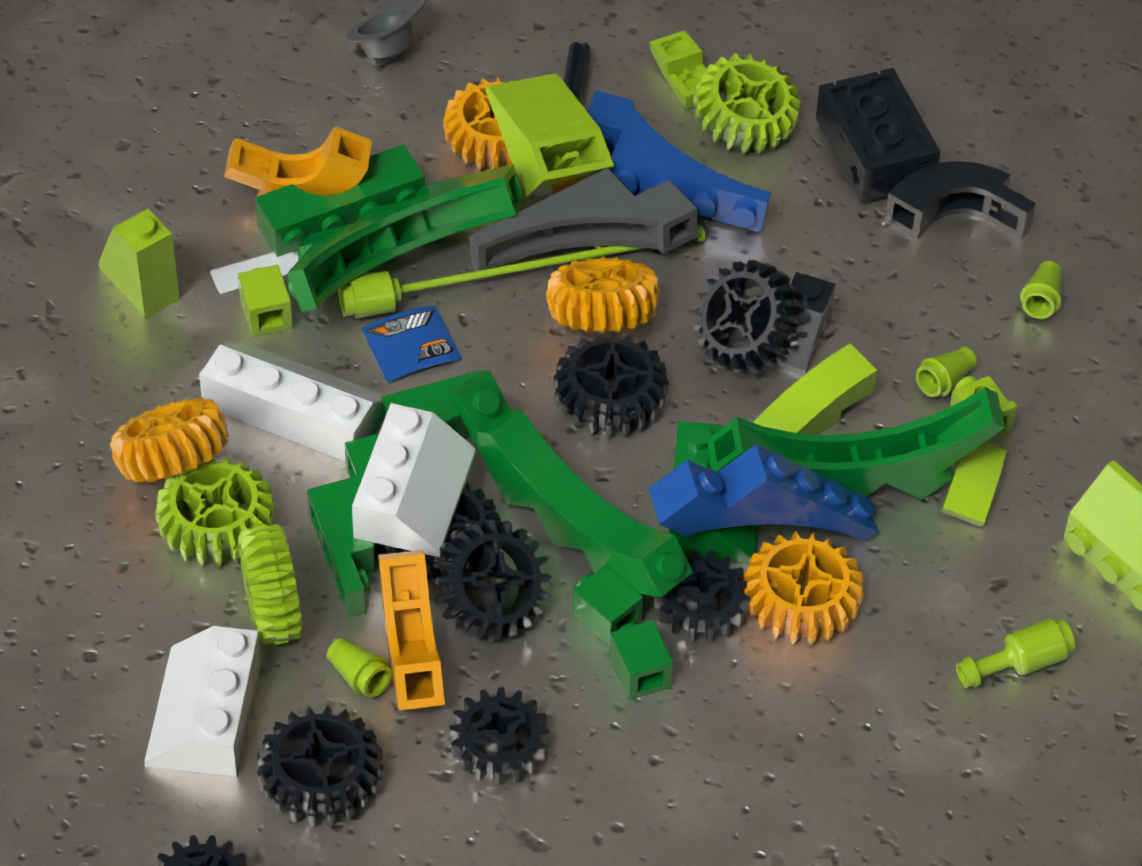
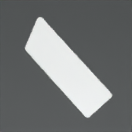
[210,251,299,294]

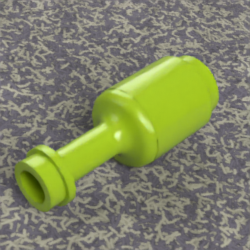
[956,618,1076,688]

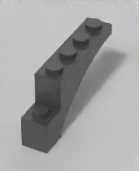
[469,168,697,271]

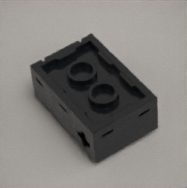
[816,68,941,203]

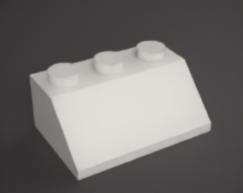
[352,403,476,557]
[144,626,261,777]

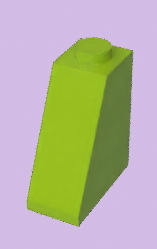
[98,208,180,318]

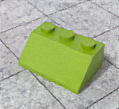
[1063,460,1142,612]

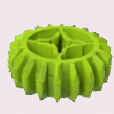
[693,53,801,154]
[155,455,275,567]
[238,524,302,645]

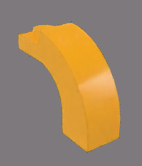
[224,126,372,196]
[378,550,445,710]

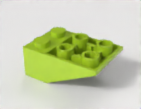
[485,73,614,199]

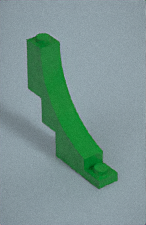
[449,370,693,597]
[307,371,480,618]

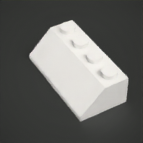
[199,341,385,461]

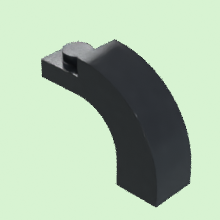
[885,161,1036,240]

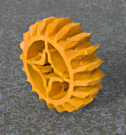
[443,76,516,172]
[546,256,660,334]
[110,397,229,483]
[744,531,864,645]

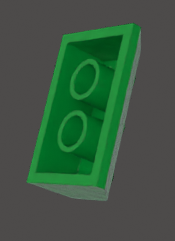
[668,421,757,564]

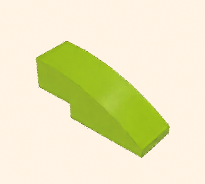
[753,343,877,434]

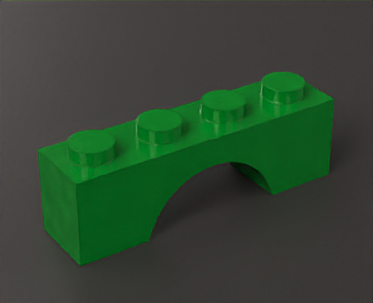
[255,144,425,257]

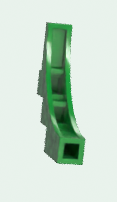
[288,164,526,312]
[707,387,1005,500]

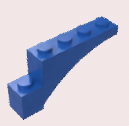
[587,90,771,233]
[648,444,879,542]

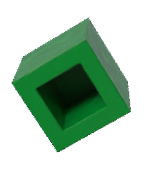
[572,565,643,648]
[609,620,673,701]

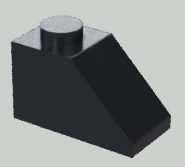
[775,272,836,376]

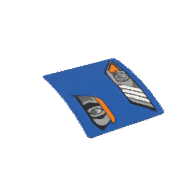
[362,306,462,382]

